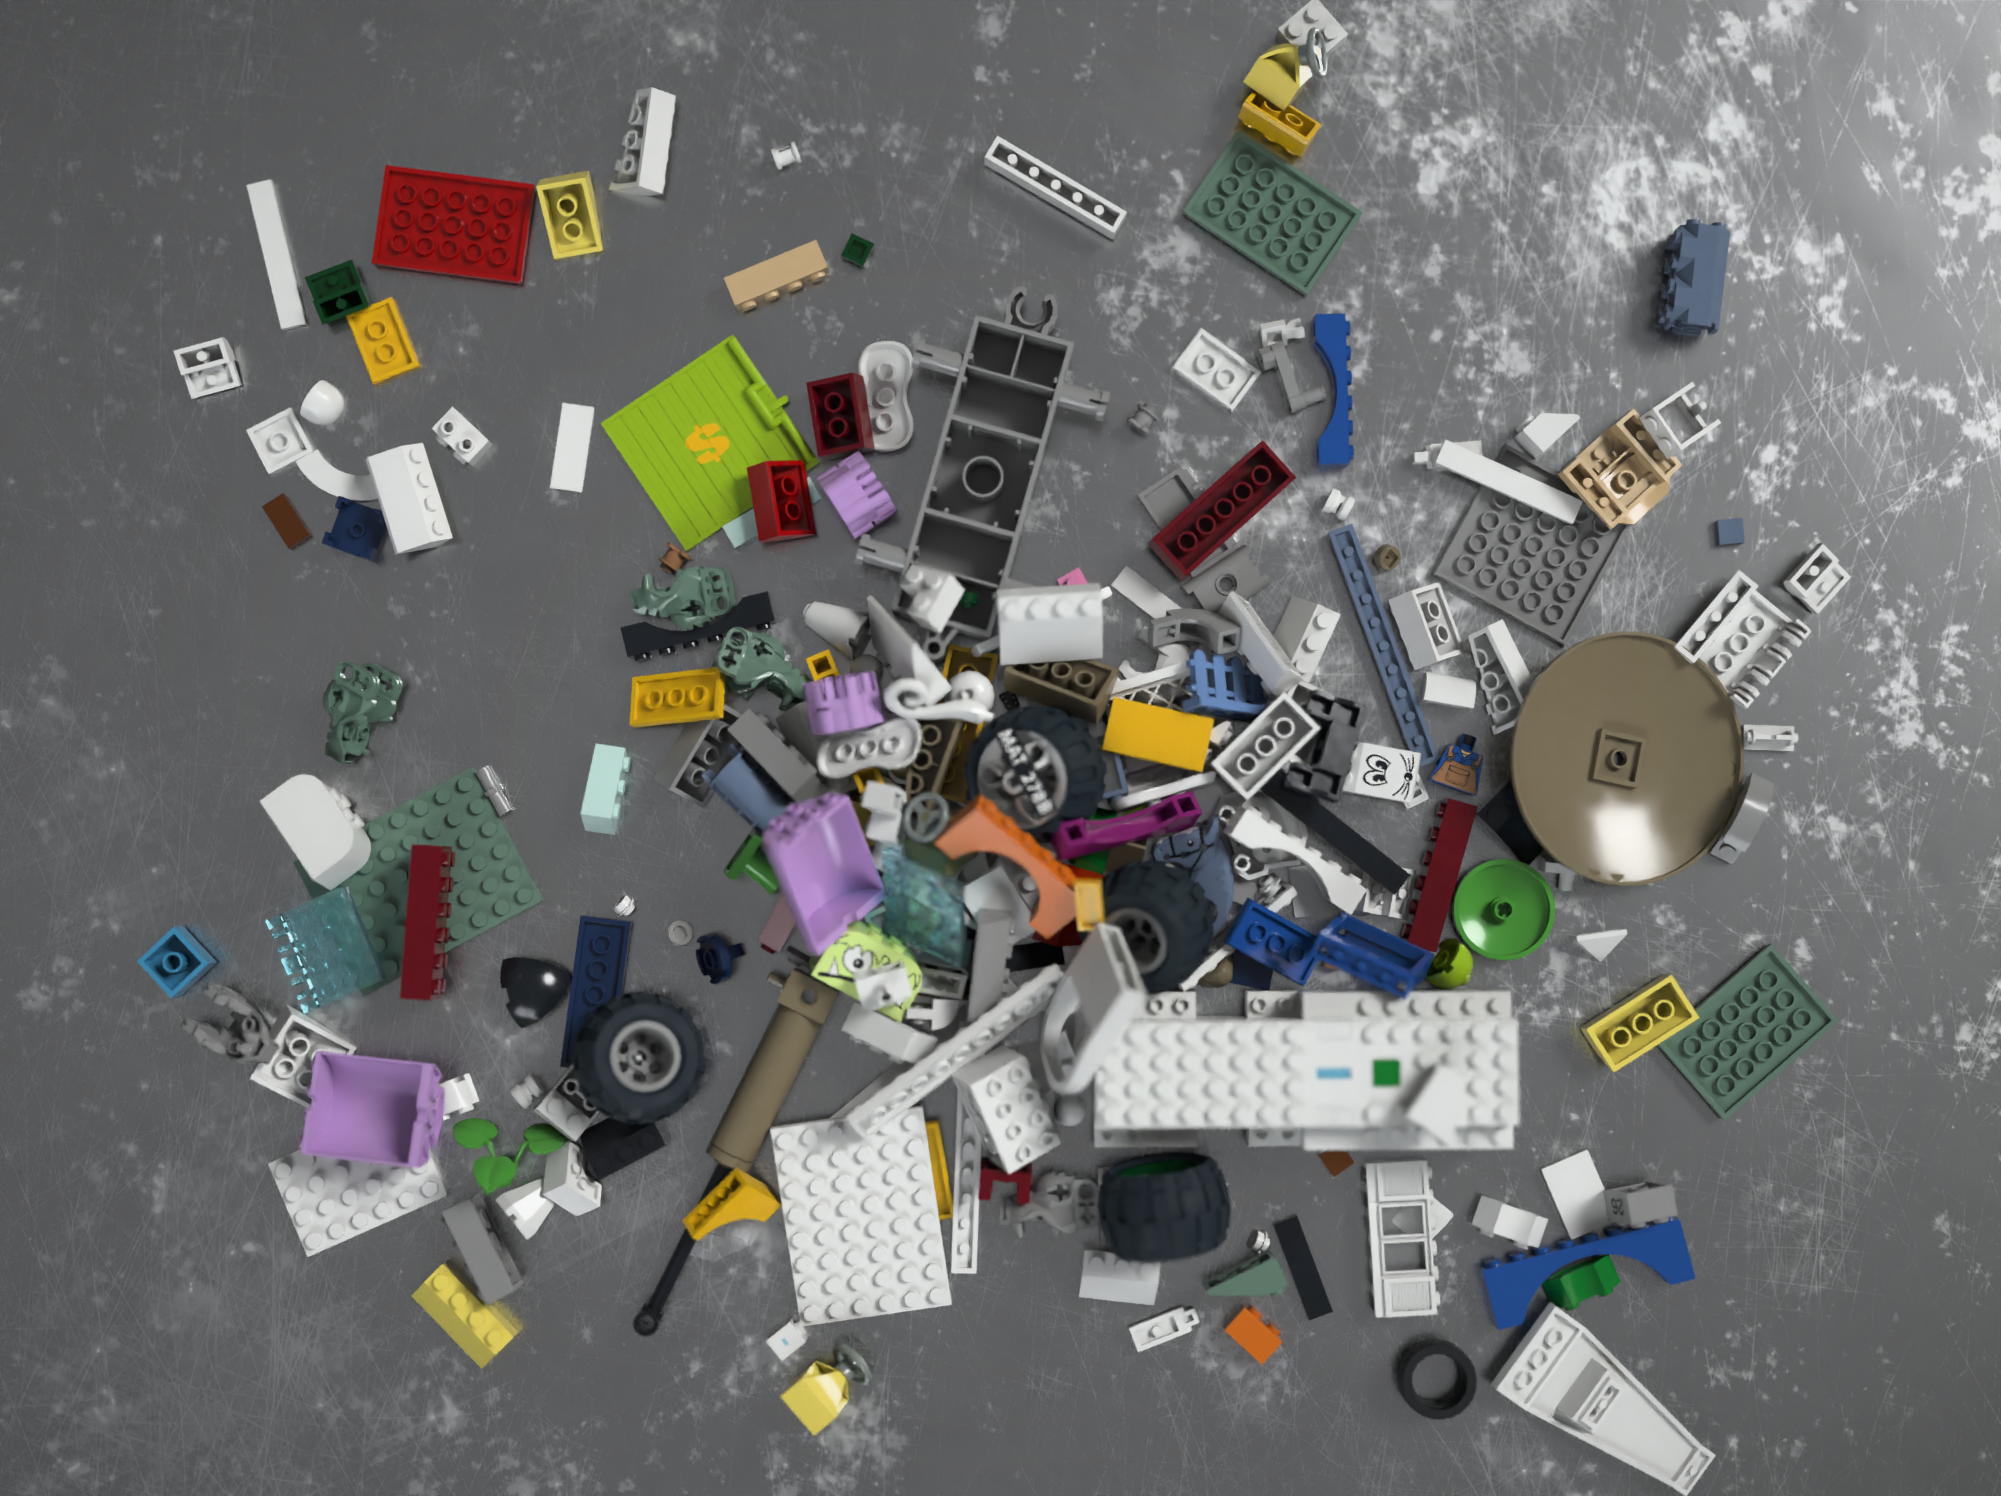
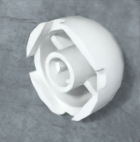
[944,670,995,721]

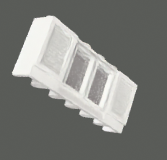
[1363,1158,1440,1318]

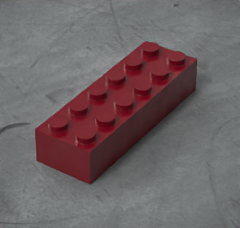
[1148,440,1296,581]
[400,844,456,1001]

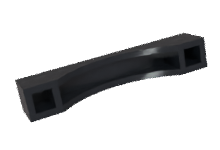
[620,591,777,662]

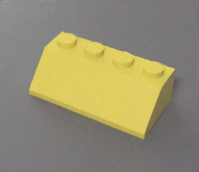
[1580,974,1699,1072]
[411,1259,519,1369]

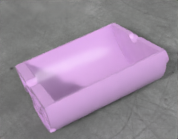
[763,792,887,956]
[299,1051,445,1168]

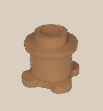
[658,542,691,575]

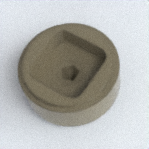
[1374,544,1400,571]

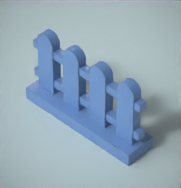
[1183,649,1268,722]

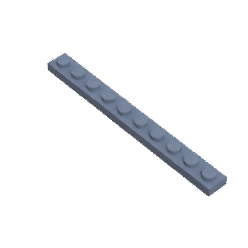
[1327,524,1439,767]

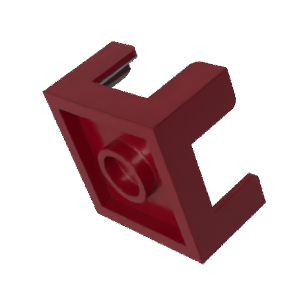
[978,1157,1032,1204]

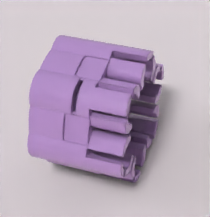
[816,450,898,539]
[803,671,884,735]

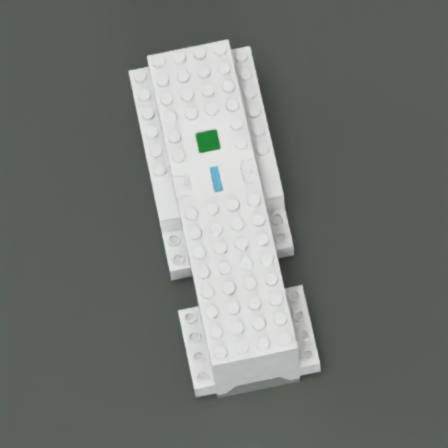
[1092,988,1519,1150]

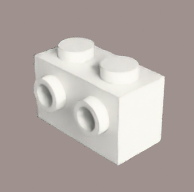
[432,407,493,466]

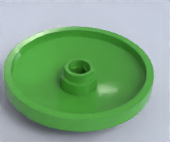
[1452,859,1555,961]

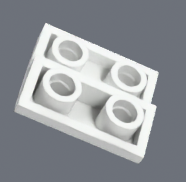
[1195,721,1237,774]

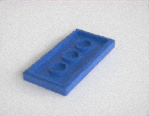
[1223,897,1324,987]

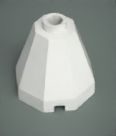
[495,1177,555,1240]

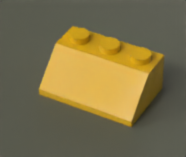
[1238,90,1322,157]

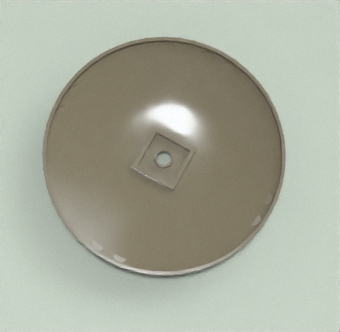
[1510,631,1744,886]

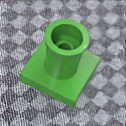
[723,829,780,895]

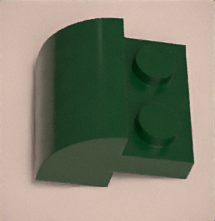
[305,259,371,325]

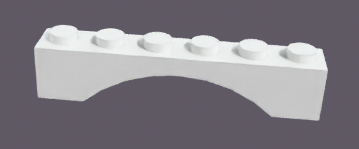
[1223,806,1367,915]

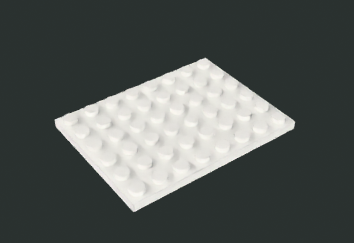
[770,1105,952,1326]

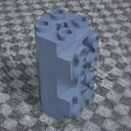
[1658,219,1730,335]

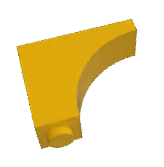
[682,1168,782,1241]

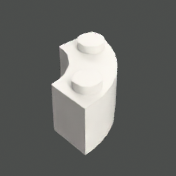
[1472,1196,1548,1250]

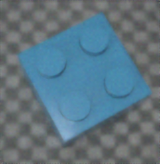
[137,926,217,998]

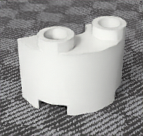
[439,1073,479,1121]

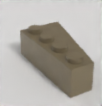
[903,705,966,813]

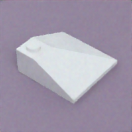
[249,1005,356,1108]

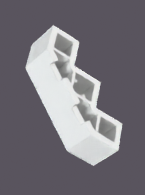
[862,781,909,878]

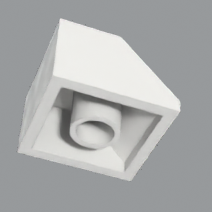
[1513,413,1580,459]

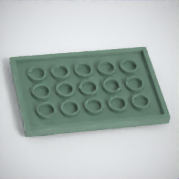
[1182,129,1363,296]
[1658,944,1839,1120]

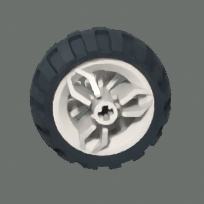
[964,706,1107,844]

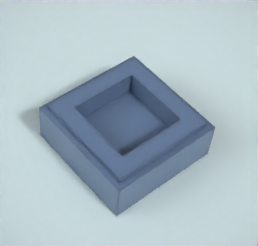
[1716,518,1745,546]

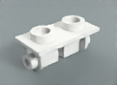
[1743,725,1798,751]

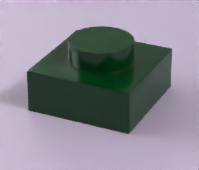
[841,233,875,268]

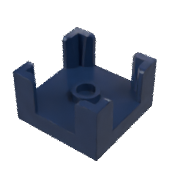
[322,496,388,563]

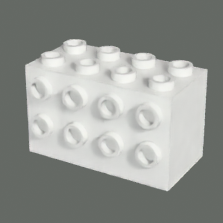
[951,1045,1061,1174]

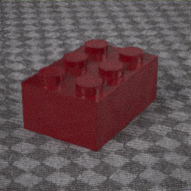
[806,372,875,460]

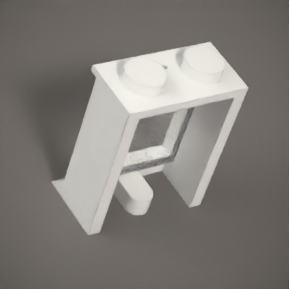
[1639,382,1721,459]

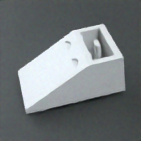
[532,1063,599,1142]

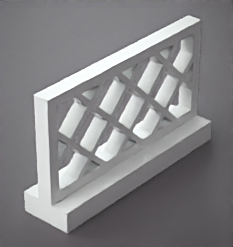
[1105,661,1214,720]

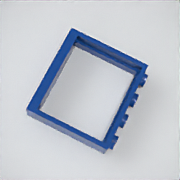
[1310,912,1435,999]

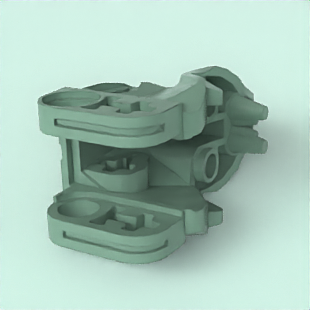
[630,566,736,630]
[711,627,812,711]
[323,661,403,764]

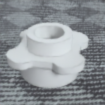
[1257,873,1281,897]

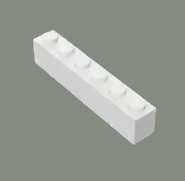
[984,136,1127,240]

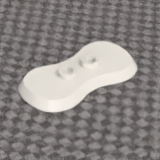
[858,341,914,452]
[816,717,921,779]
[1109,771,1217,813]

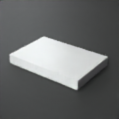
[1171,328,1262,413]
[957,863,1036,944]
[1539,1149,1613,1239]

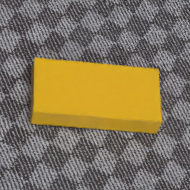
[1074,879,1105,931]

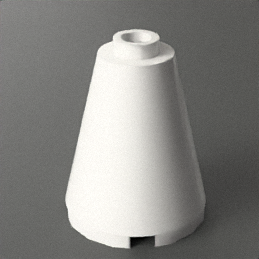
[803,601,871,660]

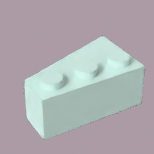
[581,743,631,835]

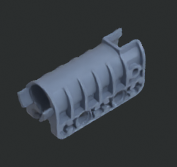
[701,744,797,837]

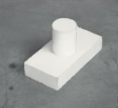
[1541,856,1579,891]

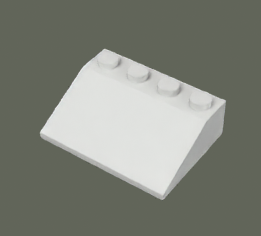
[996,583,1103,665]
[867,595,953,706]

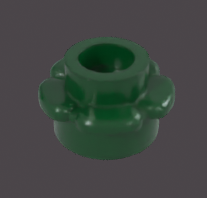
[958,591,979,608]

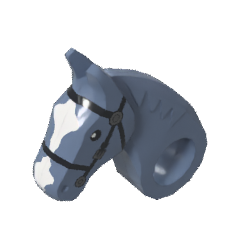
[1152,814,1234,934]

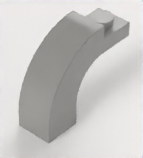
[1148,608,1241,655]
[1710,773,1774,864]

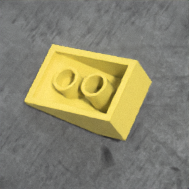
[536,171,603,259]

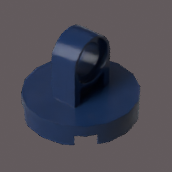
[696,933,745,984]

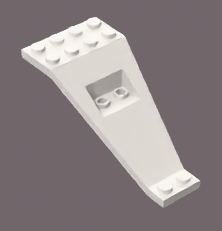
[1490,1302,1716,1496]

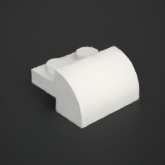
[173,337,242,399]
[1784,543,1851,614]
[905,997,959,1030]

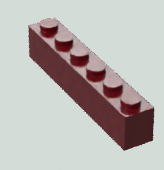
[1401,798,1478,953]

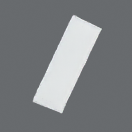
[550,403,594,492]

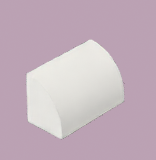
[1420,672,1476,710]

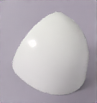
[300,380,344,425]

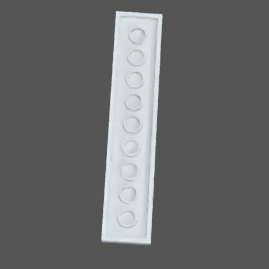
[846,963,1064,1140]

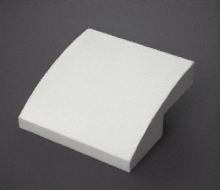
[1357,868,1416,920]

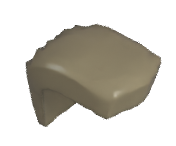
[1197,955,1234,988]

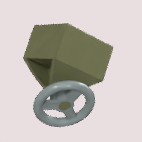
[903,792,978,879]

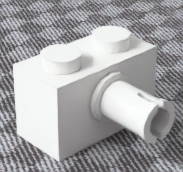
[853,960,913,1010]

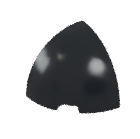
[500,957,572,1028]

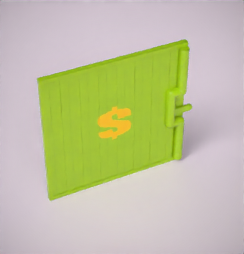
[601,334,820,552]

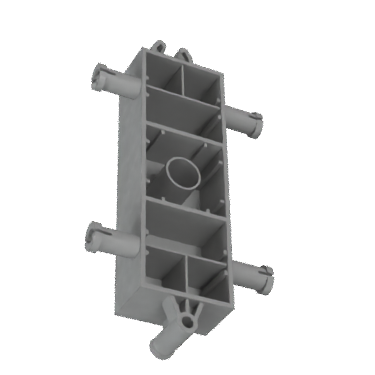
[855,286,1111,665]

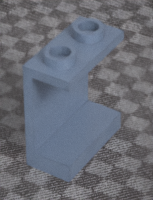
[1095,735,1128,804]

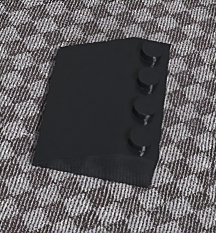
[1475,775,1544,865]

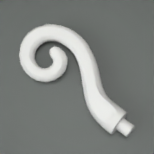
[884,679,993,724]

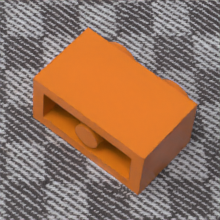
[1222,1304,1283,1365]

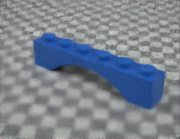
[1313,313,1354,468]

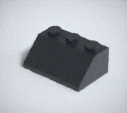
[580,1117,670,1181]

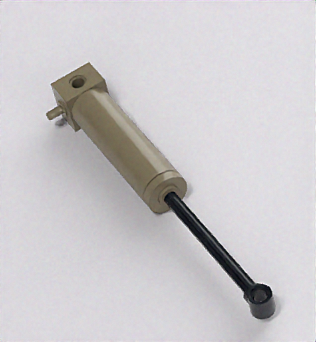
[633,968,841,1337]

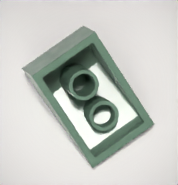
[1202,1250,1289,1297]

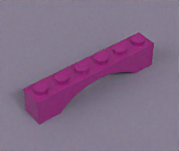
[1050,791,1202,861]

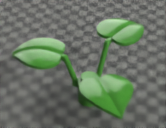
[453,1118,569,1195]

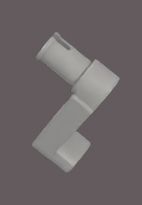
[1257,342,1326,413]

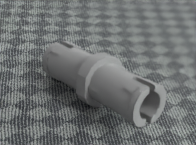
[475,766,513,817]

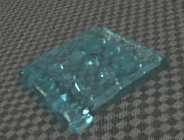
[881,846,966,967]
[265,885,387,1014]

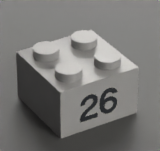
[1603,1181,1678,1228]

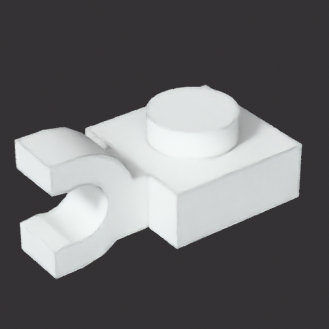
[1259,318,1305,348]

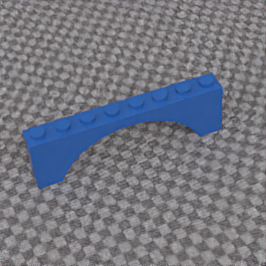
[1479,1216,1696,1330]

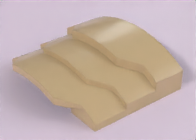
[1557,408,1682,530]

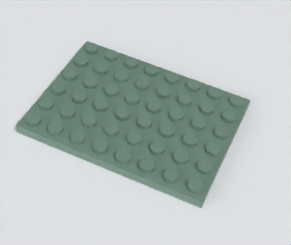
[293,767,544,996]

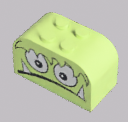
[809,920,922,1022]

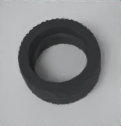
[1397,1339,1477,1420]

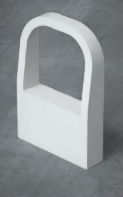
[1040,922,1146,1095]

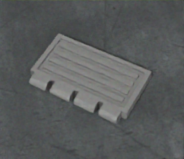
[1137,467,1240,578]

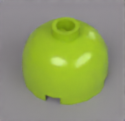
[1425,938,1473,989]

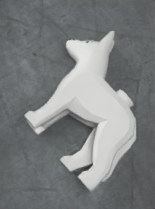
[1116,626,1215,706]

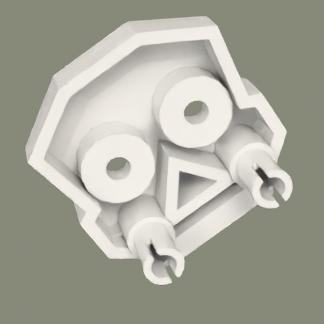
[1207,789,1308,881]

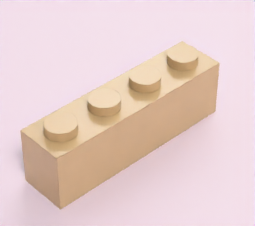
[724,240,829,311]

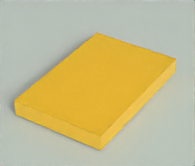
[346,297,421,386]

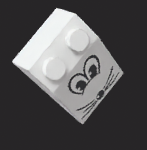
[1342,742,1421,803]

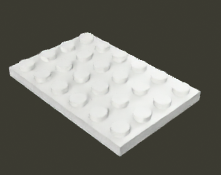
[268,1149,449,1257]

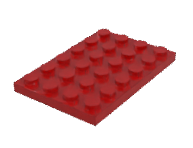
[372,165,536,284]

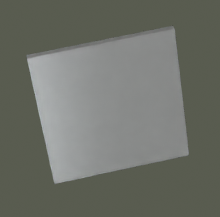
[1432,443,1631,647]

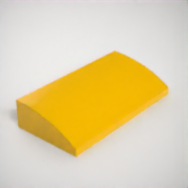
[1102,697,1214,773]

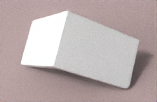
[543,1141,602,1216]

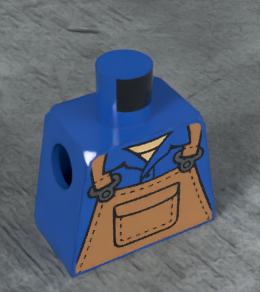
[1427,733,1483,796]

